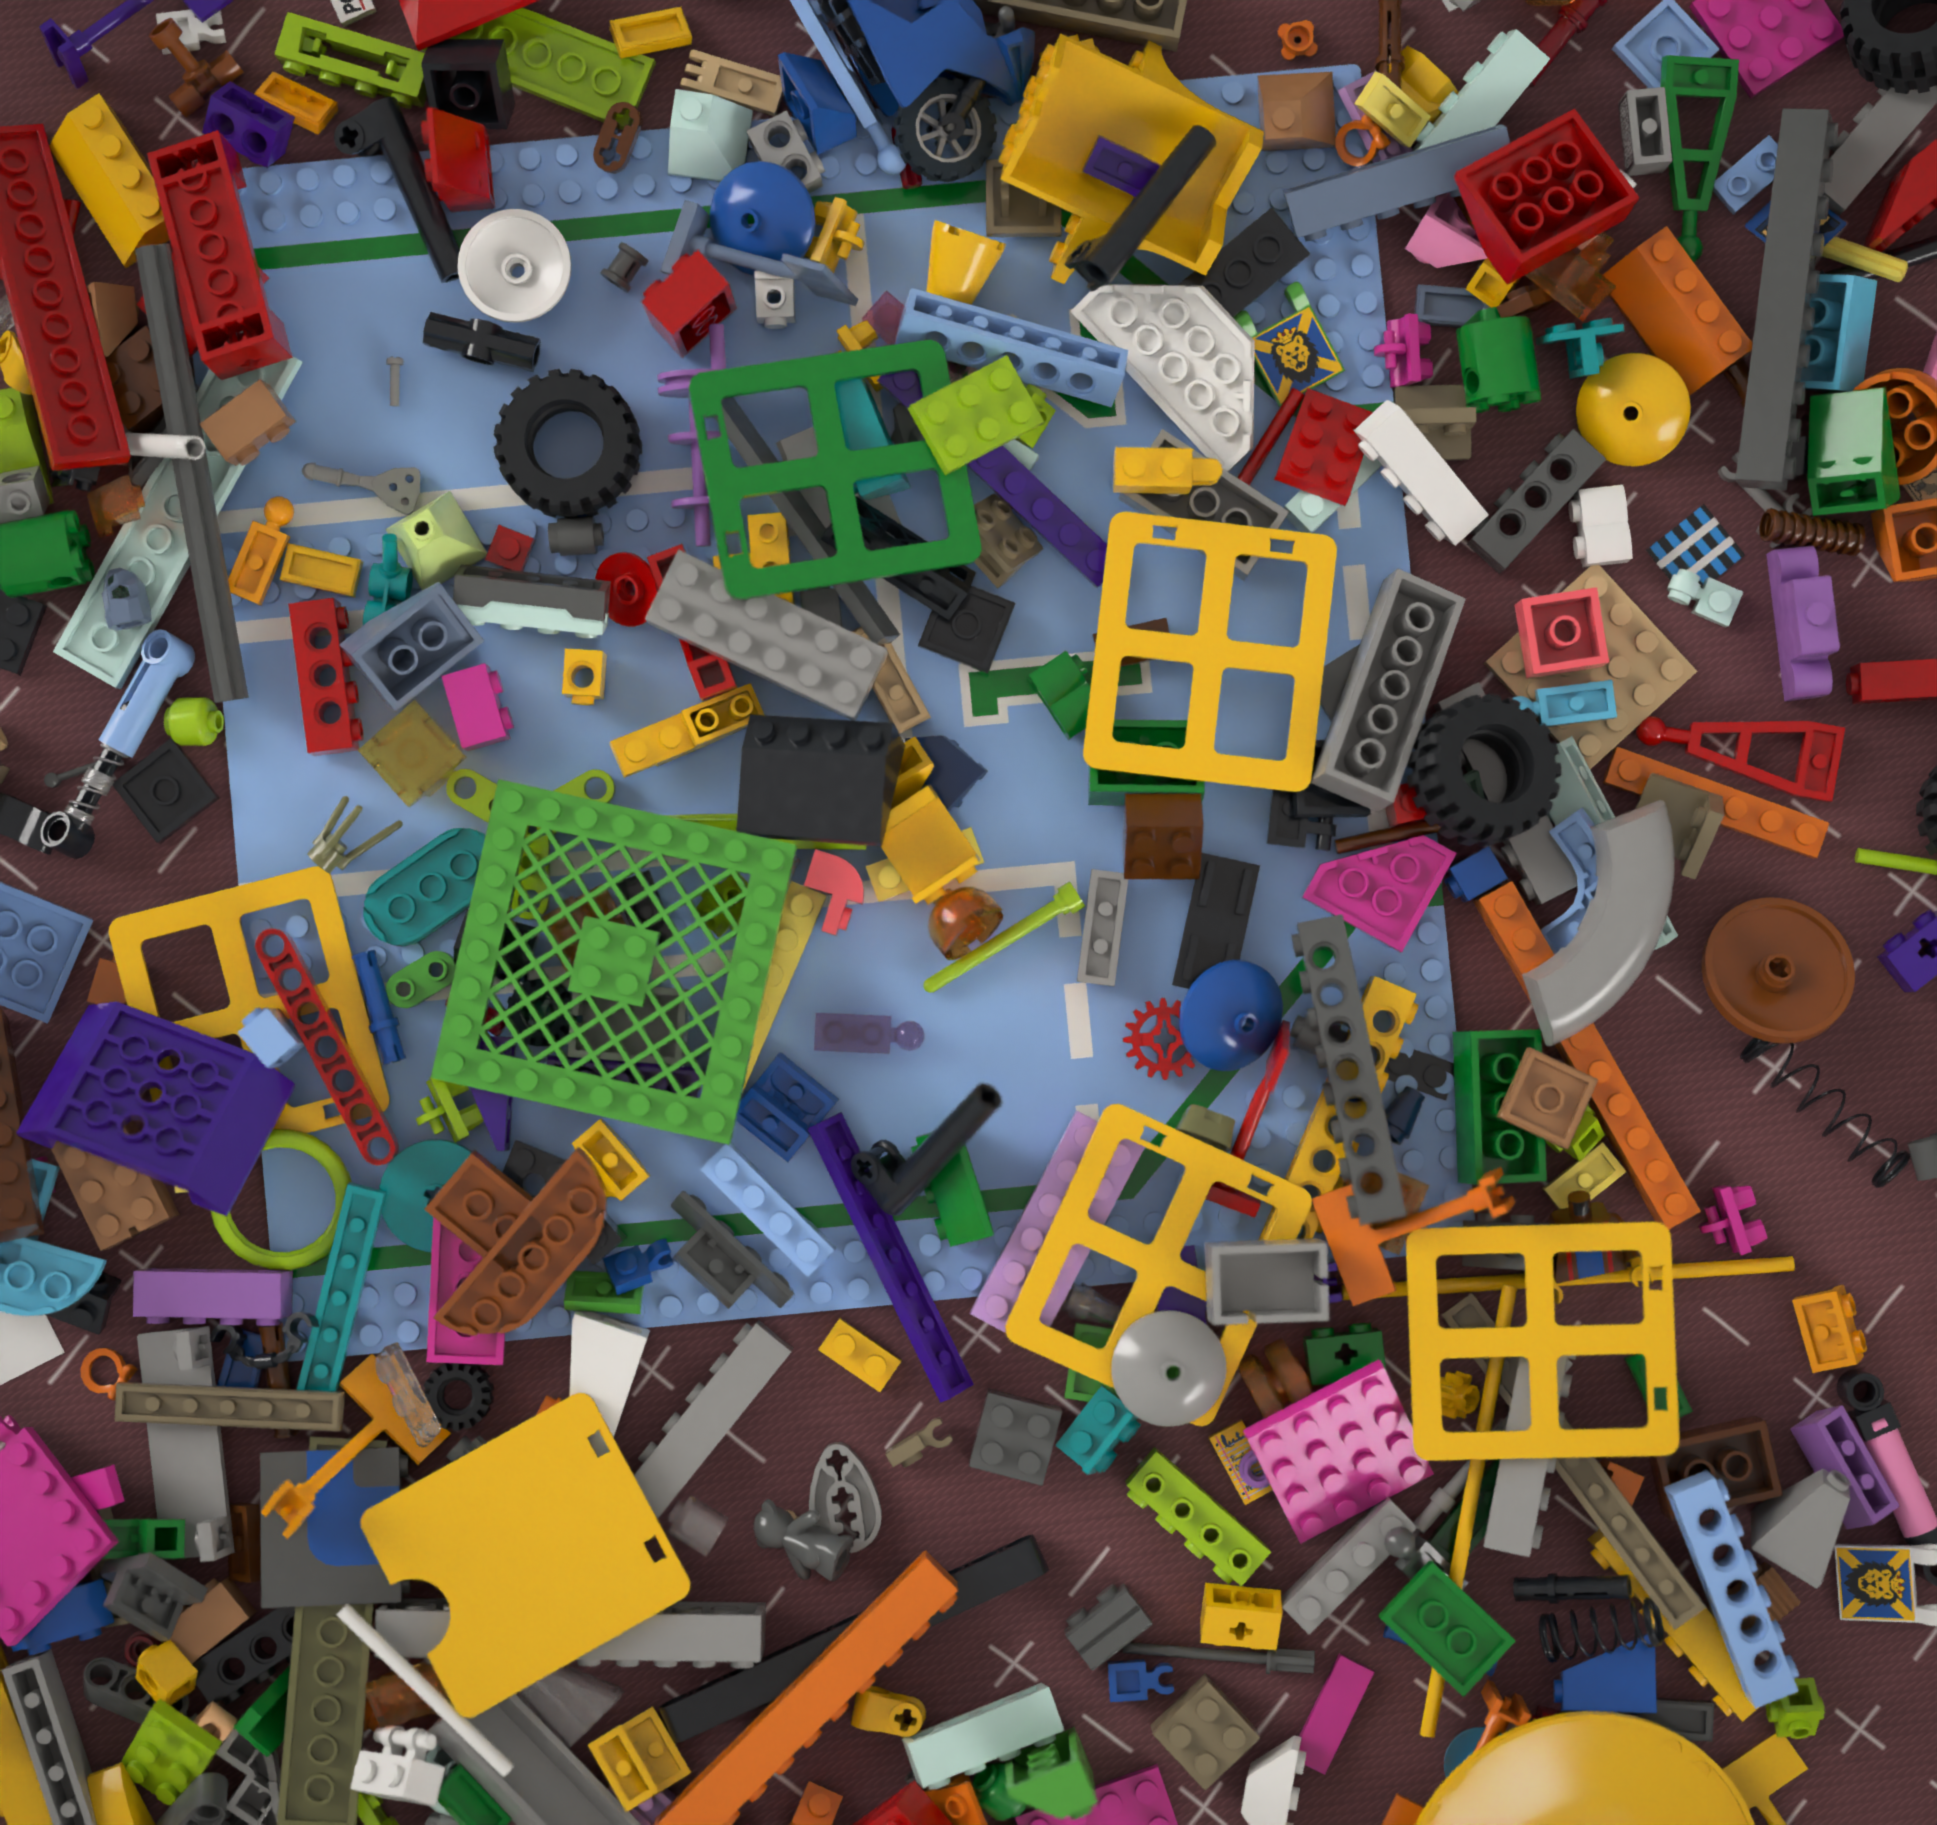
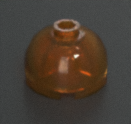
[928,887,1004,960]

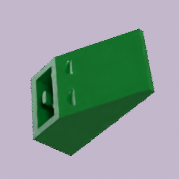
[1808,387,1901,516]

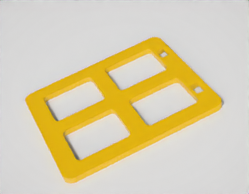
[1083,512,1337,792]
[109,866,390,1133]
[1005,1104,1312,1426]
[1406,1222,1679,1460]

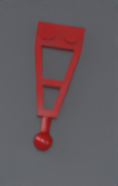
[1636,716,1846,803]

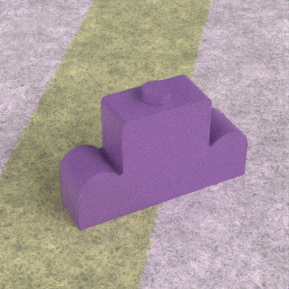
[1766,546,1840,702]

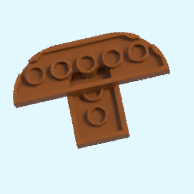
[424,1146,607,1336]

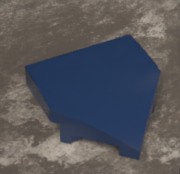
[905,735,988,811]

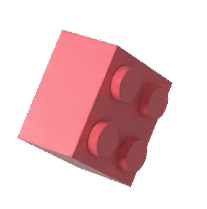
[1514,587,1609,679]

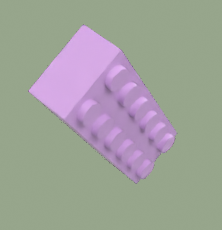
[970,1110,1145,1333]

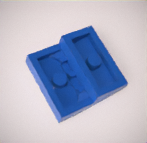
[736,1052,839,1162]

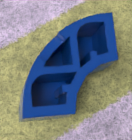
[11,1579,115,1655]

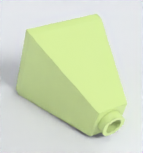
[386,491,487,591]

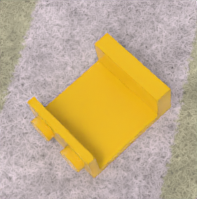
[880,785,981,905]

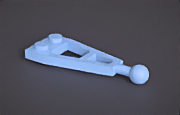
[790,0,907,175]

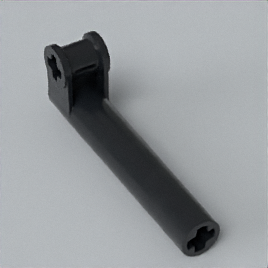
[334,97,460,283]
[1065,125,1216,292]
[851,1083,1002,1216]

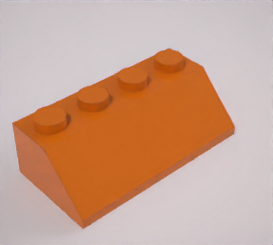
[1598,226,1753,396]

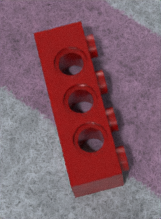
[288,598,364,756]

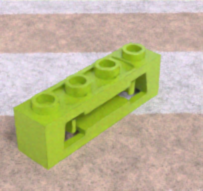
[274,12,427,109]

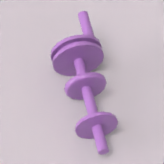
[657,324,726,547]

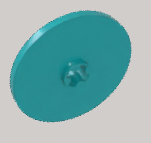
[379,1139,472,1252]

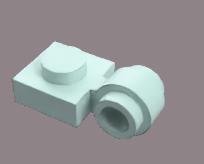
[1667,569,1743,628]

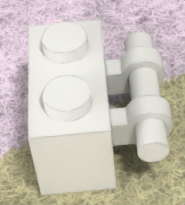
[350,1725,445,1806]

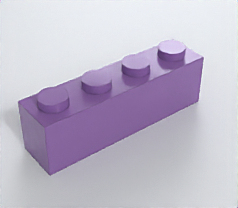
[133,1268,293,1326]

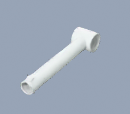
[117,424,205,466]

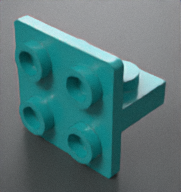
[1536,318,1625,379]
[1055,1385,1141,1475]

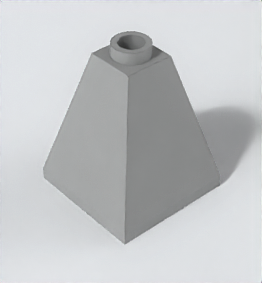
[1751,1468,1851,1589]

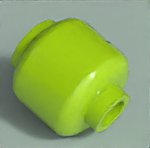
[164,697,224,746]

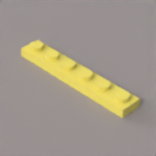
[741,881,827,1097]

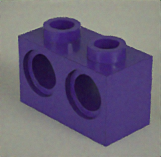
[202,81,295,168]

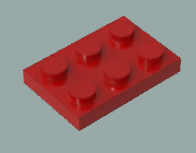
[1274,388,1373,506]

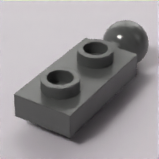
[1384,1527,1468,1590]

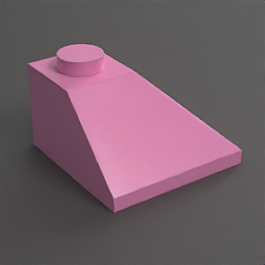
[1405,192,1487,268]

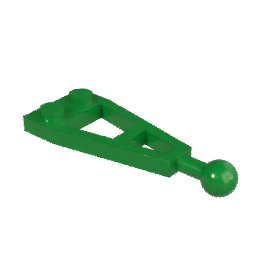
[1660,55,1739,262]

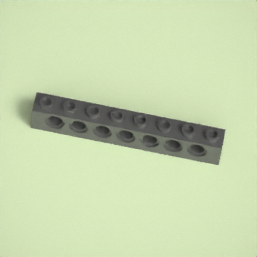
[1291,914,1407,1226]

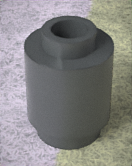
[548,516,604,556]
[1290,1013,1348,1055]

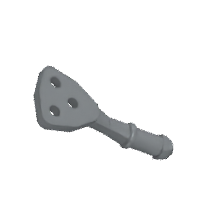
[302,463,420,515]

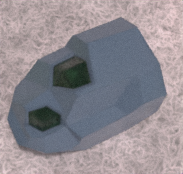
[102,568,152,631]

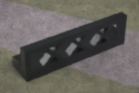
[821,496,976,620]

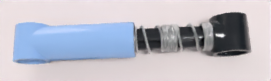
[40,629,195,859]

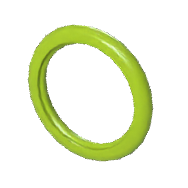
[210,1129,352,1270]

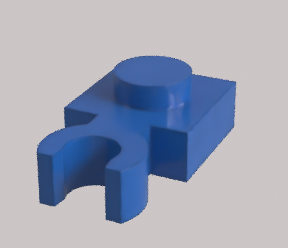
[1107,1659,1174,1702]

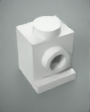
[754,271,795,329]

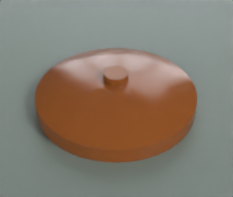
[1701,897,1855,1043]

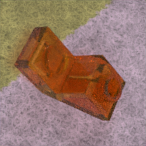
[87,475,146,538]

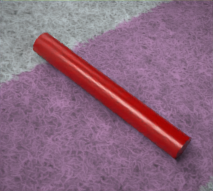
[1237,388,1305,486]

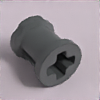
[600,242,649,293]

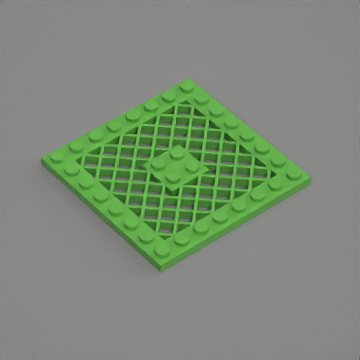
[431,779,797,1145]

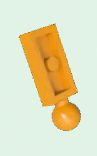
[228,496,294,606]

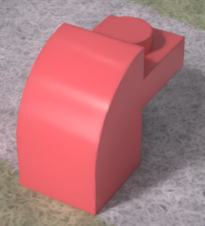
[804,849,864,936]

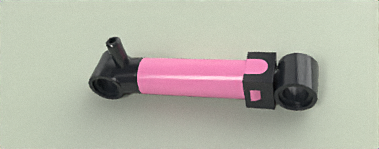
[1836,1369,1937,1586]

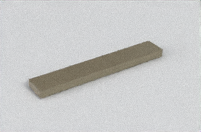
[115,1382,345,1431]

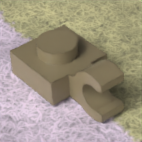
[885,1417,953,1468]

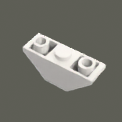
[1241,1736,1307,1825]

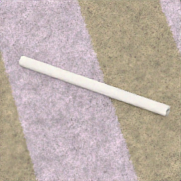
[337,1603,514,1777]

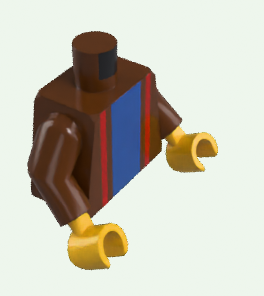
[1549,1190,1654,1304]

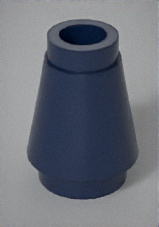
[1384,1086,1425,1145]

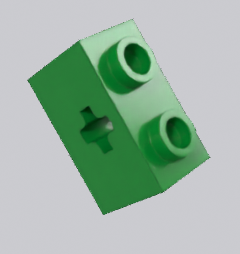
[1303,1323,1386,1385]

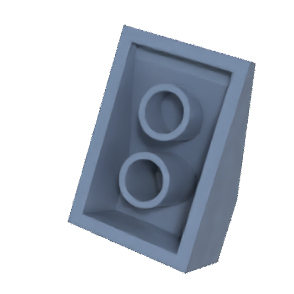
[339,582,484,712]

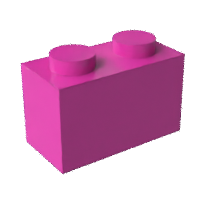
[441,663,514,751]

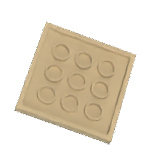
[1484,565,1697,769]

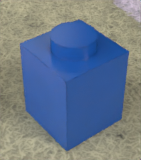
[1444,846,1508,902]

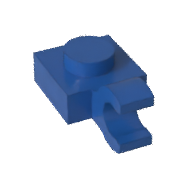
[603,1239,674,1295]

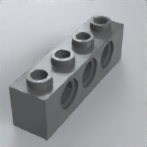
[1467,429,1606,574]

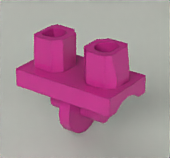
[1374,313,1433,388]
[1699,1185,1767,1255]

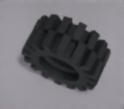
[422,1363,494,1431]

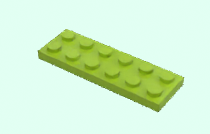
[422,7,656,130]

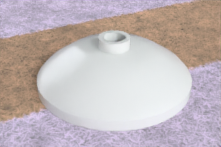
[458,209,572,323]

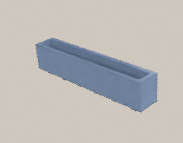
[1283,124,1510,241]

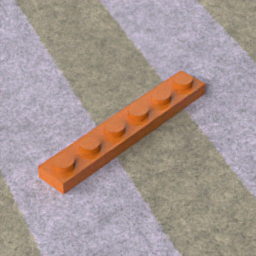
[1602,747,1830,859]

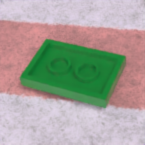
[1378,1560,1516,1697]

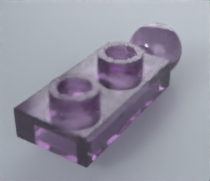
[814,1013,925,1054]

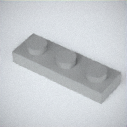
[1077,869,1128,986]

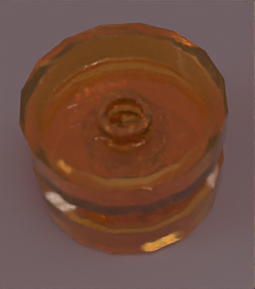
[1237,1337,1313,1419]

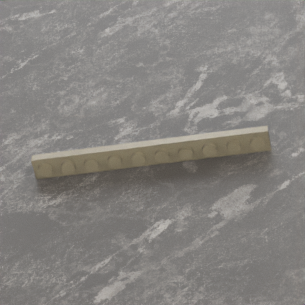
[1442,1293,1706,1630]

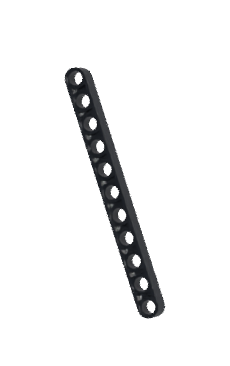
[659,1534,1049,1743]

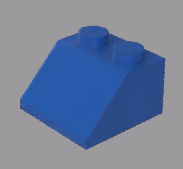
[778,52,859,155]

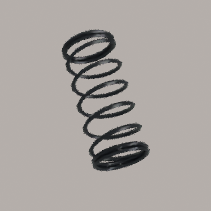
[1539,1597,1664,1663]

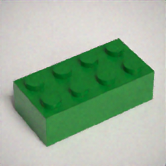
[1453,1029,1547,1185]

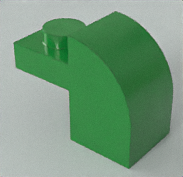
[102,1518,185,1559]

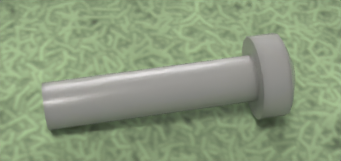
[386,356,404,406]

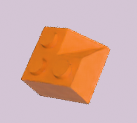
[1871,498,1937,582]

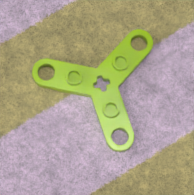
[446,769,616,920]

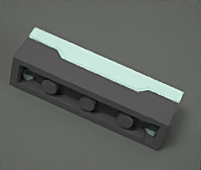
[453,564,611,639]

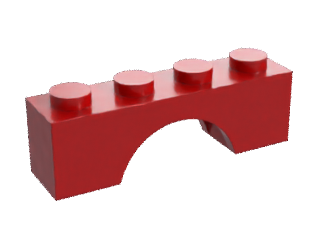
[647,544,738,702]

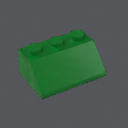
[1088,719,1205,806]
[911,1132,994,1247]

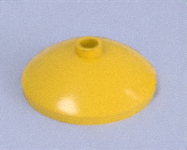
[1576,353,1691,466]

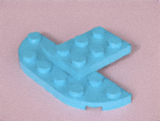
[0,1159,107,1316]

